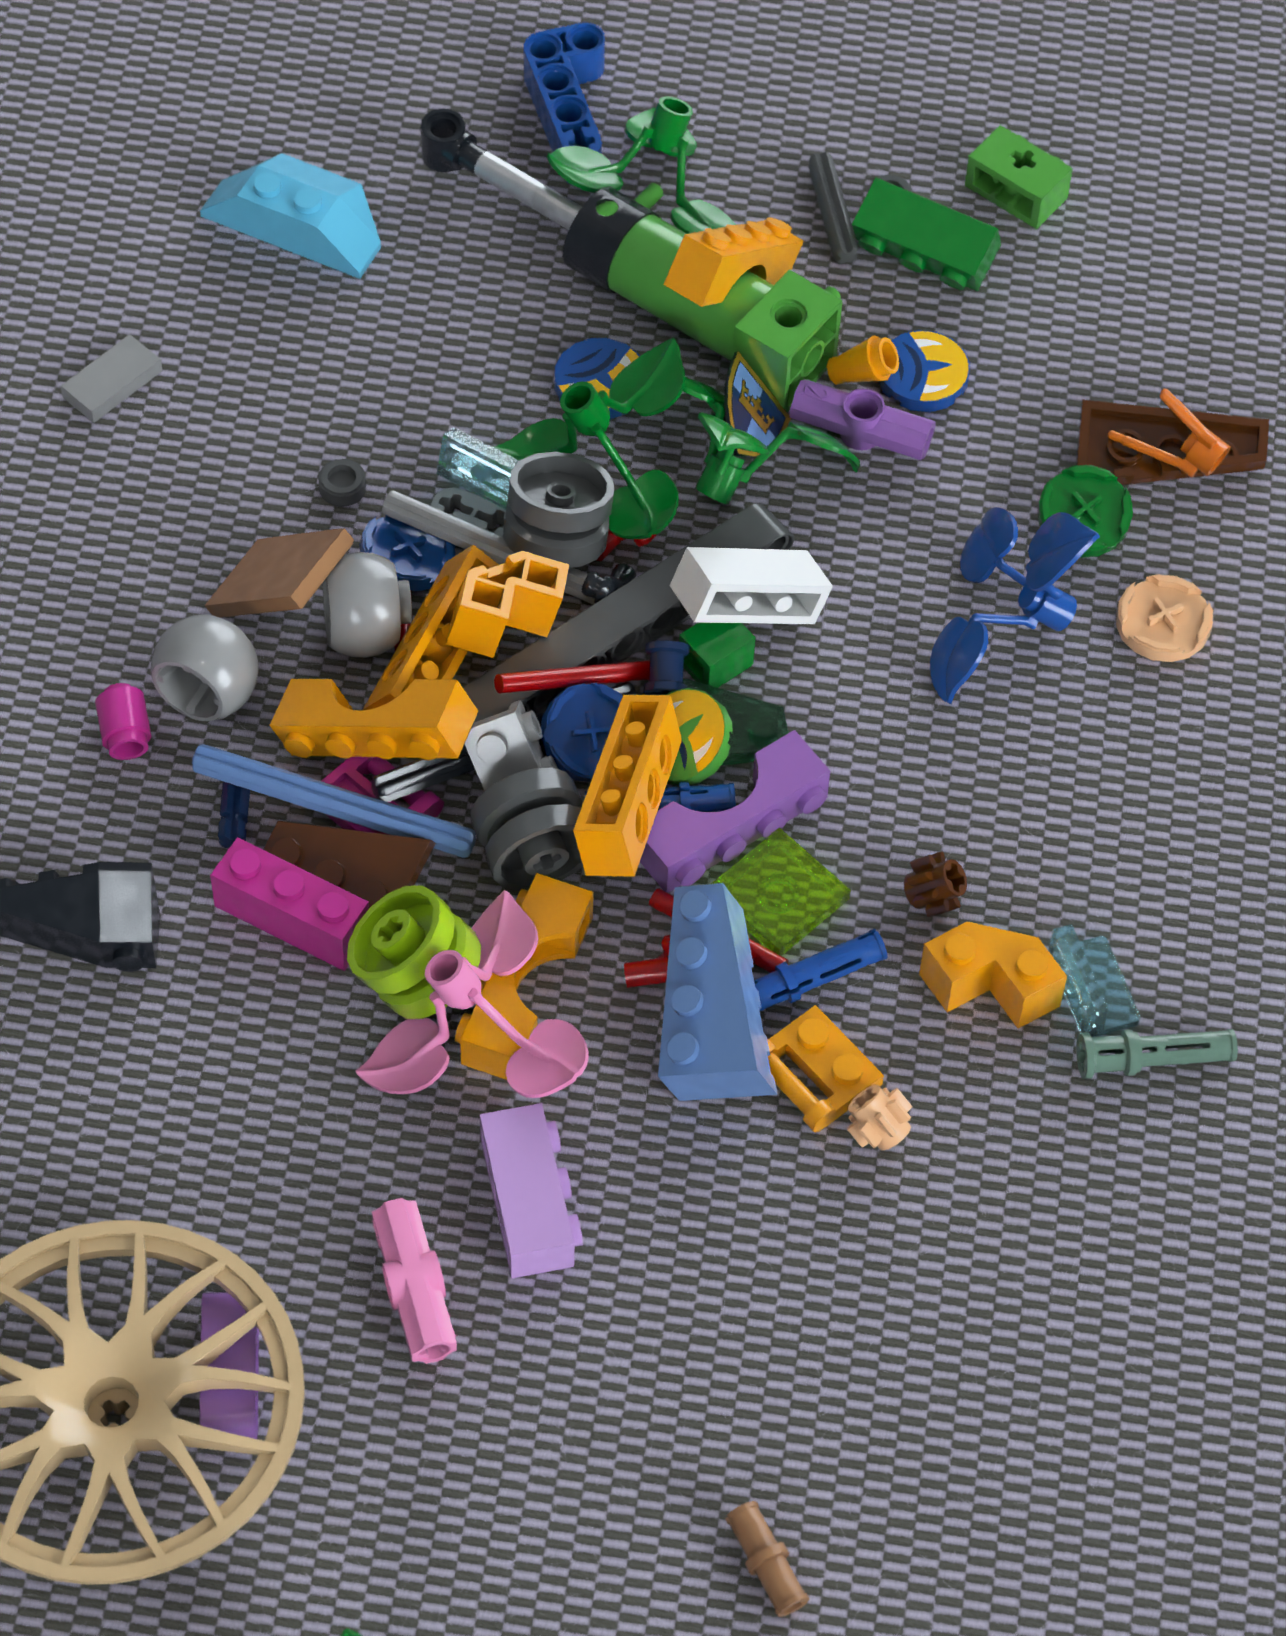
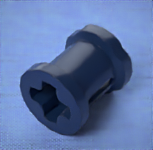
[643,640,690,695]

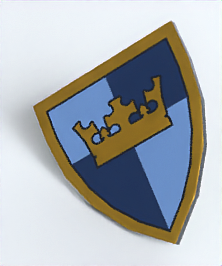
[710,351,791,458]

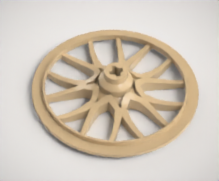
[0,1220,305,1585]

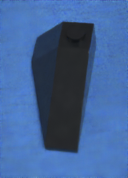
[0,862,160,972]

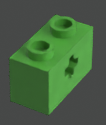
[964,125,1073,229]

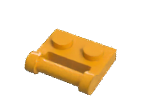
[767,1005,884,1133]

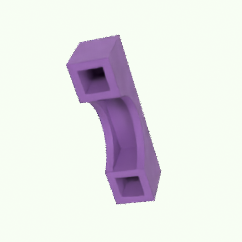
[640,730,830,893]

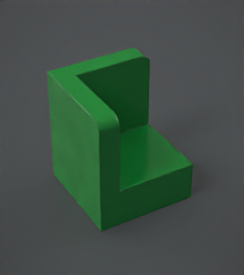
[679,622,756,694]

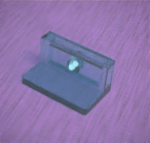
[436,427,519,510]
[1048,924,1140,1037]

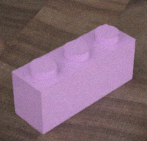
[480,1103,583,1279]

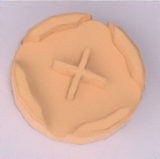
[1116,574,1213,662]

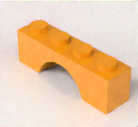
[663,217,804,307]
[269,679,478,760]
[455,873,594,1080]

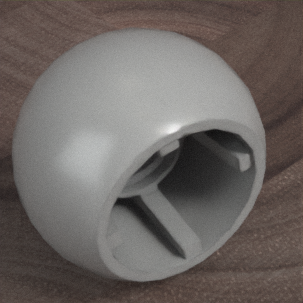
[322,552,412,658]
[151,614,259,721]

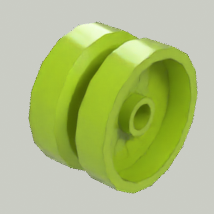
[347,885,481,1019]

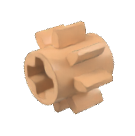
[847,1085,912,1150]

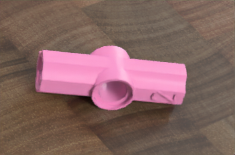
[372,1198,457,1364]

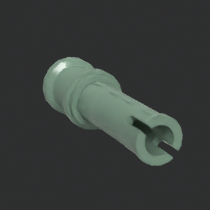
[1076,1029,1238,1079]

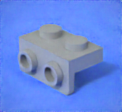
[465,700,558,791]

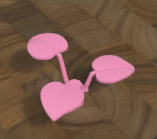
[355,890,589,1098]

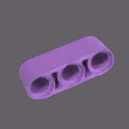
[200,1292,259,1439]

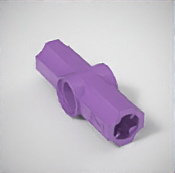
[789,379,936,460]

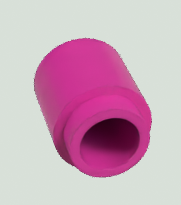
[95,683,151,760]

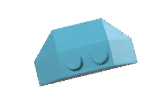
[200,153,381,279]

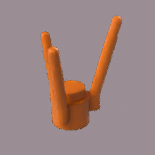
[1107,389,1231,478]

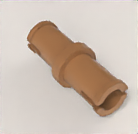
[725,1501,809,1617]

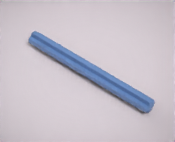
[192,744,476,858]

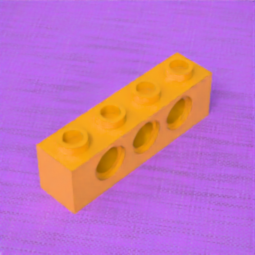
[363,545,499,710]
[573,695,682,877]

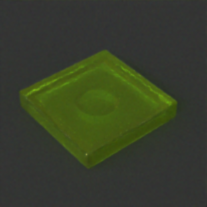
[711,827,851,956]

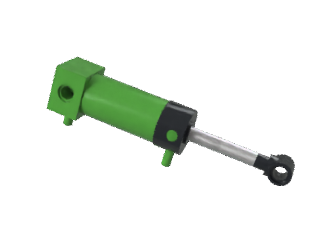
[421,108,843,412]

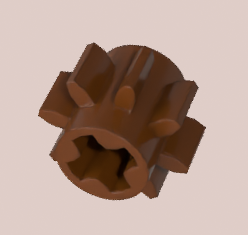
[904,851,967,917]

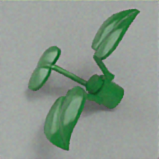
[546,96,737,234]
[491,338,685,539]
[683,376,860,505]

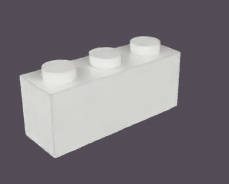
[670,547,833,624]

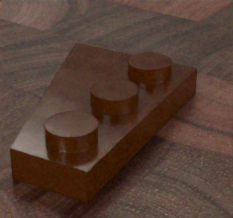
[263,821,436,908]

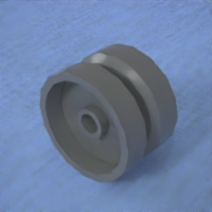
[503,452,615,568]
[470,768,583,891]

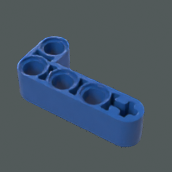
[523,23,605,186]

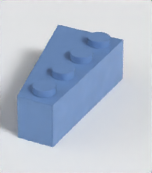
[658,883,778,1101]

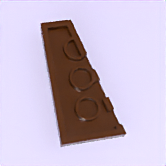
[1076,400,1269,485]

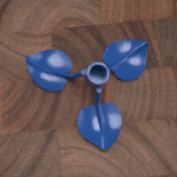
[930,507,1100,705]

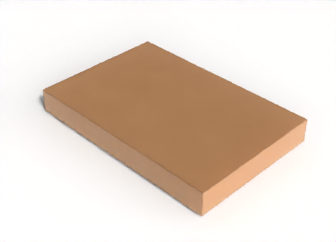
[204,528,354,617]

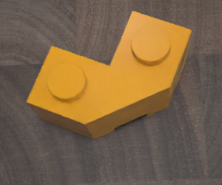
[446,551,569,658]
[919,921,1067,1029]

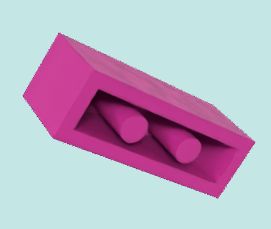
[210,837,369,971]

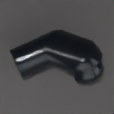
[581,563,636,603]

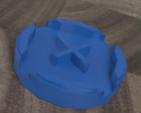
[359,515,456,591]
[541,683,622,782]

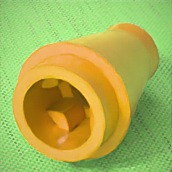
[827,336,899,385]

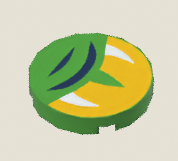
[666,688,733,786]

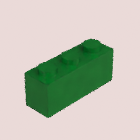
[852,177,1002,292]

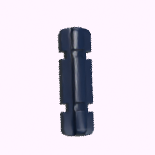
[218,756,250,848]

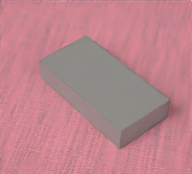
[61,334,163,423]

